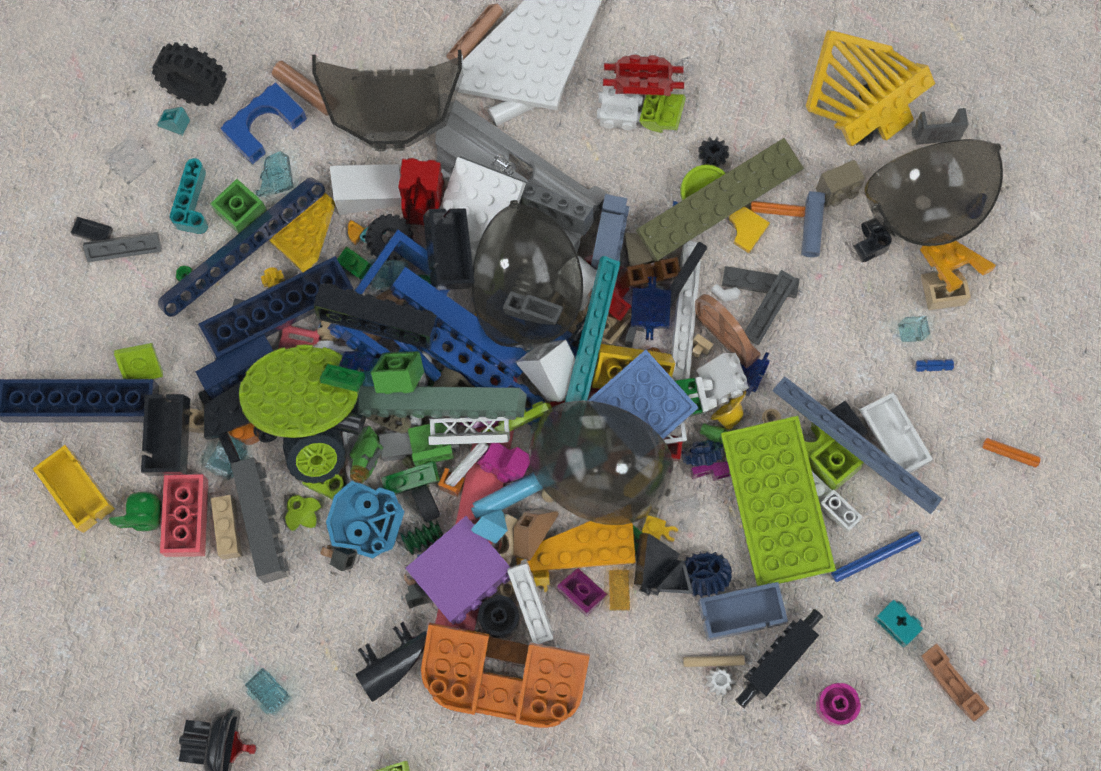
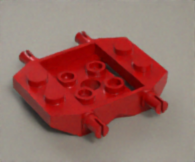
[603,54,685,96]

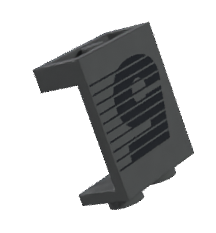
[912,108,969,145]

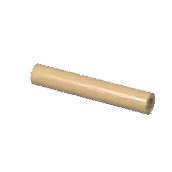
[683,655,745,667]

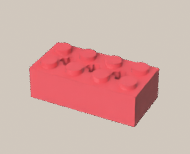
[160,474,209,557]

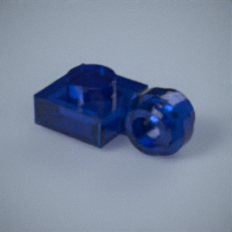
[339,351,375,371]

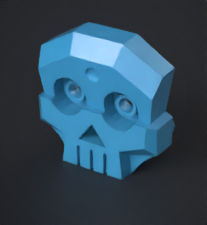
[326,479,405,559]

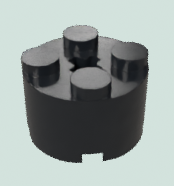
[479,595,520,639]

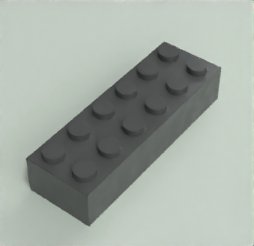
[231,457,289,583]

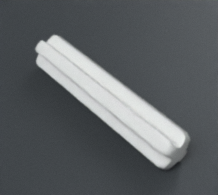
[445,443,489,487]

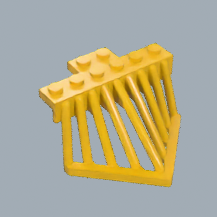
[806,30,935,146]

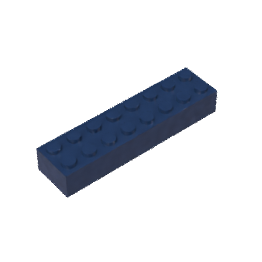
[198,256,354,360]
[0,379,159,423]

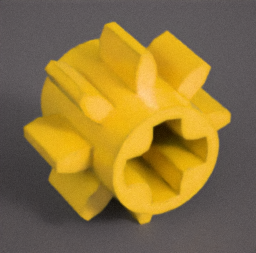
[260,267,285,289]

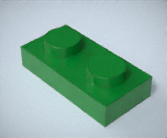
[337,246,372,280]
[320,364,365,392]

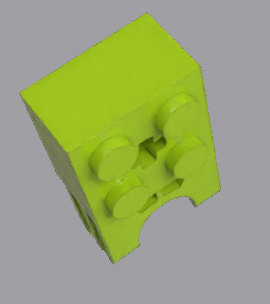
[805,422,864,491]

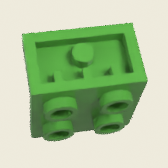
[408,423,454,467]

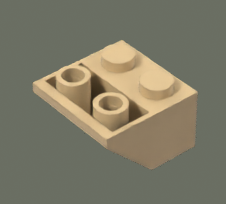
[920,269,971,310]

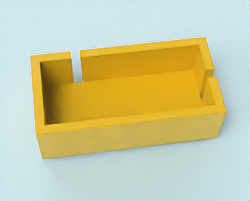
[33,445,115,533]

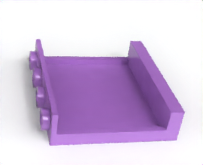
[405,516,511,625]

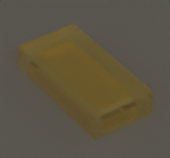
[609,570,630,611]

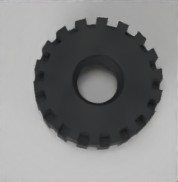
[365,214,414,263]

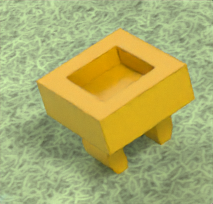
[531,570,550,592]

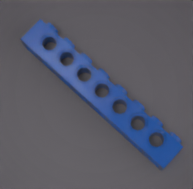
[418,327,545,426]

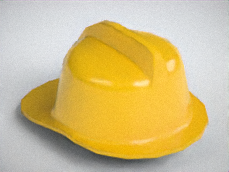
[711,390,746,430]

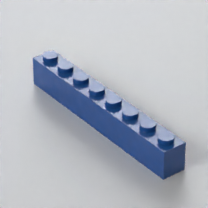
[390,267,527,378]

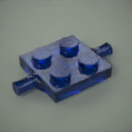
[631,276,671,341]

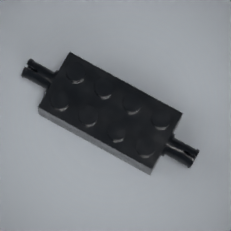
[735,609,823,709]

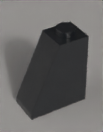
[634,533,680,596]

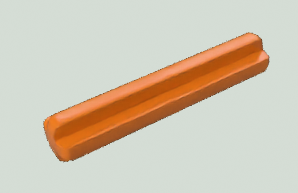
[750,201,805,217]
[982,438,1041,467]

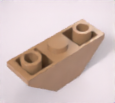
[514,508,559,561]

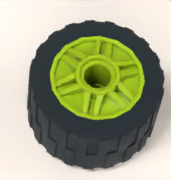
[283,428,346,484]

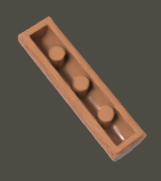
[446,4,504,66]
[272,60,339,116]

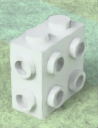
[597,86,643,130]
[697,353,749,406]

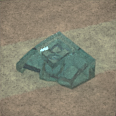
[256,151,294,197]

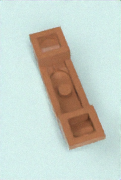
[921,643,989,722]

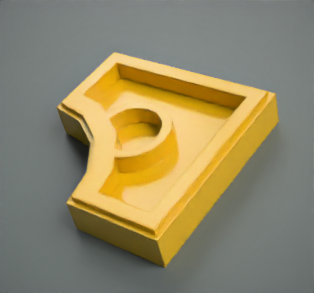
[728,206,770,253]

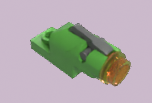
[349,426,383,483]

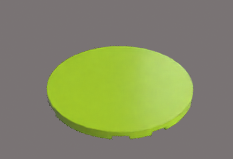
[239,345,359,438]

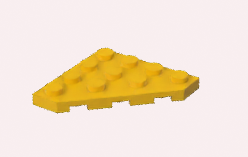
[269,193,335,272]

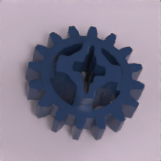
[681,440,725,467]

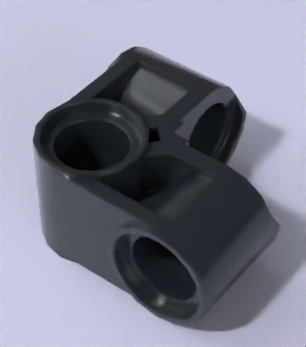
[853,216,892,262]

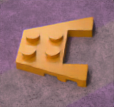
[920,234,996,293]

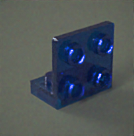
[740,352,771,397]

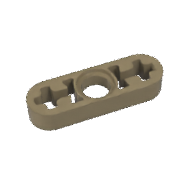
[366,415,411,434]

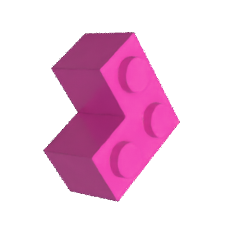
[476,443,533,483]

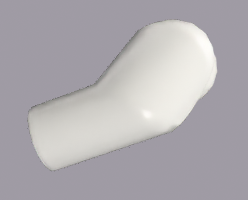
[711,284,740,302]

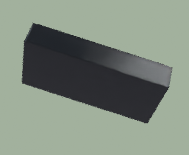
[71,216,113,241]

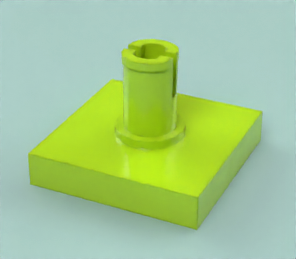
[114,343,163,379]

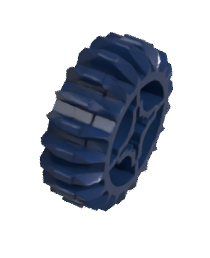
[684,551,732,598]

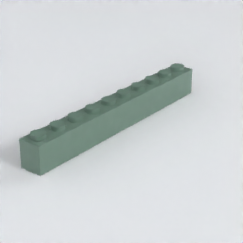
[359,386,527,420]

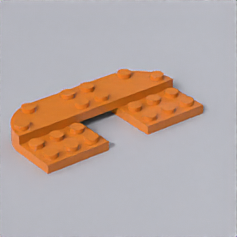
[421,623,590,728]

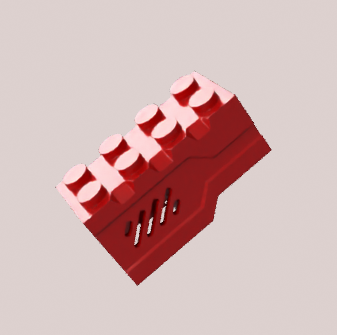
[398,158,446,226]

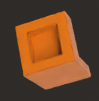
[438,468,465,497]

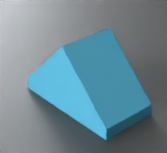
[471,510,508,544]

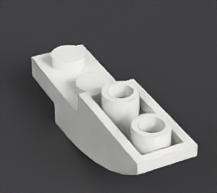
[812,472,863,532]

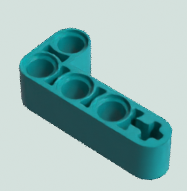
[170,158,208,234]

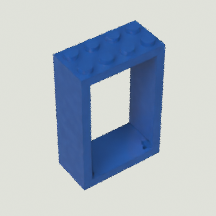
[327,230,450,358]

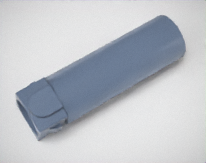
[801,191,825,258]

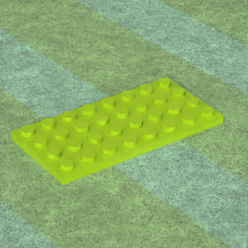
[721,416,836,586]

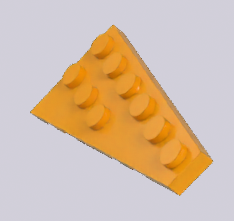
[516,504,636,571]

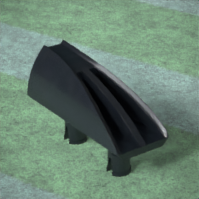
[355,622,427,702]

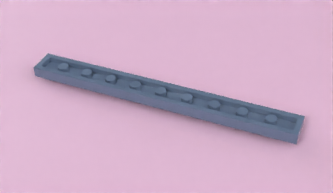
[772,376,942,514]

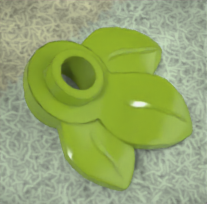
[285,495,322,531]

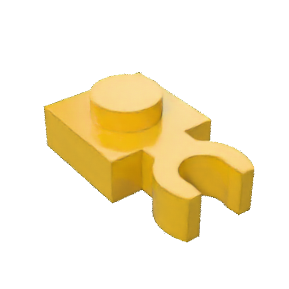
[642,515,678,542]

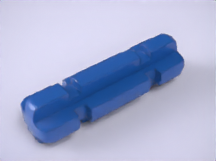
[915,359,954,372]

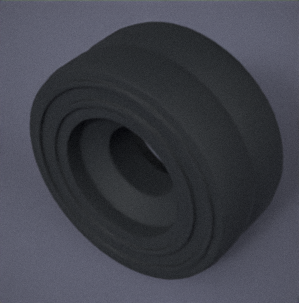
[412,485,440,522]

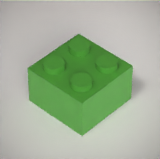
[210,179,267,234]
[371,351,424,394]

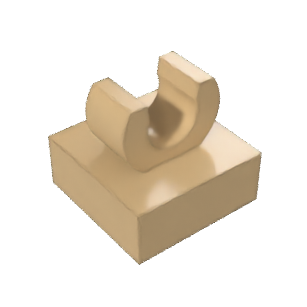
[692,334,714,359]

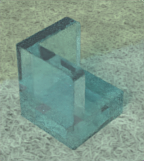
[898,316,930,342]

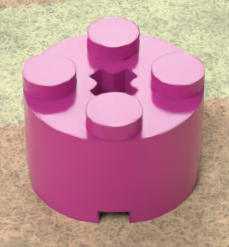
[816,683,861,726]

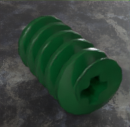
[400,518,443,555]

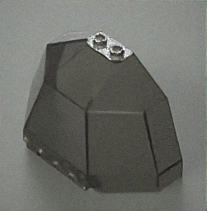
[312,50,464,152]

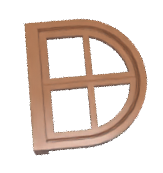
[695,294,761,368]

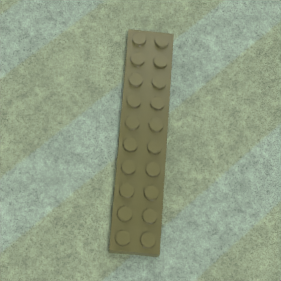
[635,138,804,262]

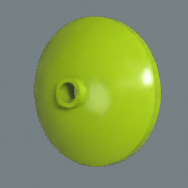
[680,165,726,201]

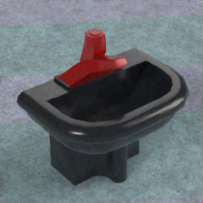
[179,708,256,771]

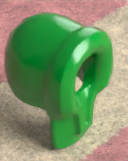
[109,491,162,532]

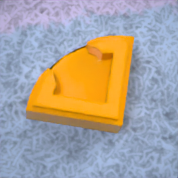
[348,219,365,245]

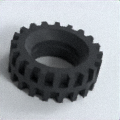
[152,42,227,106]

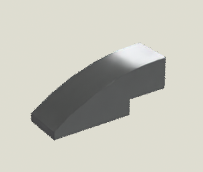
[503,291,563,325]

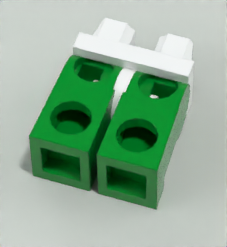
[675,377,717,417]

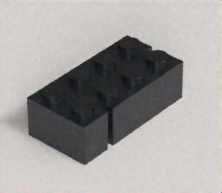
[423,208,475,290]
[141,394,190,476]

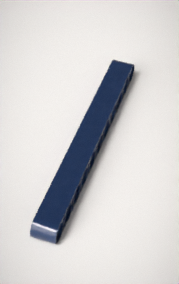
[158,177,325,317]

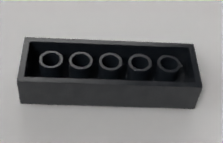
[314,284,437,350]

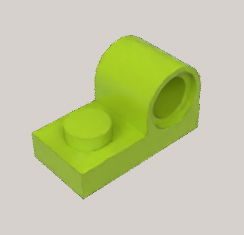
[302,474,346,500]

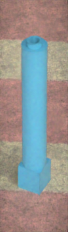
[471,437,608,519]

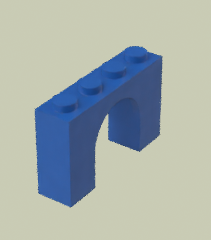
[220,82,307,165]

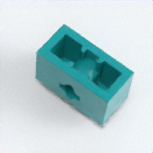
[874,600,924,648]

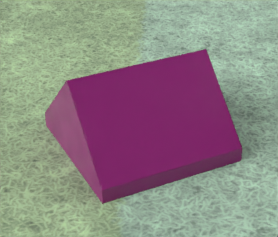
[557,568,607,617]

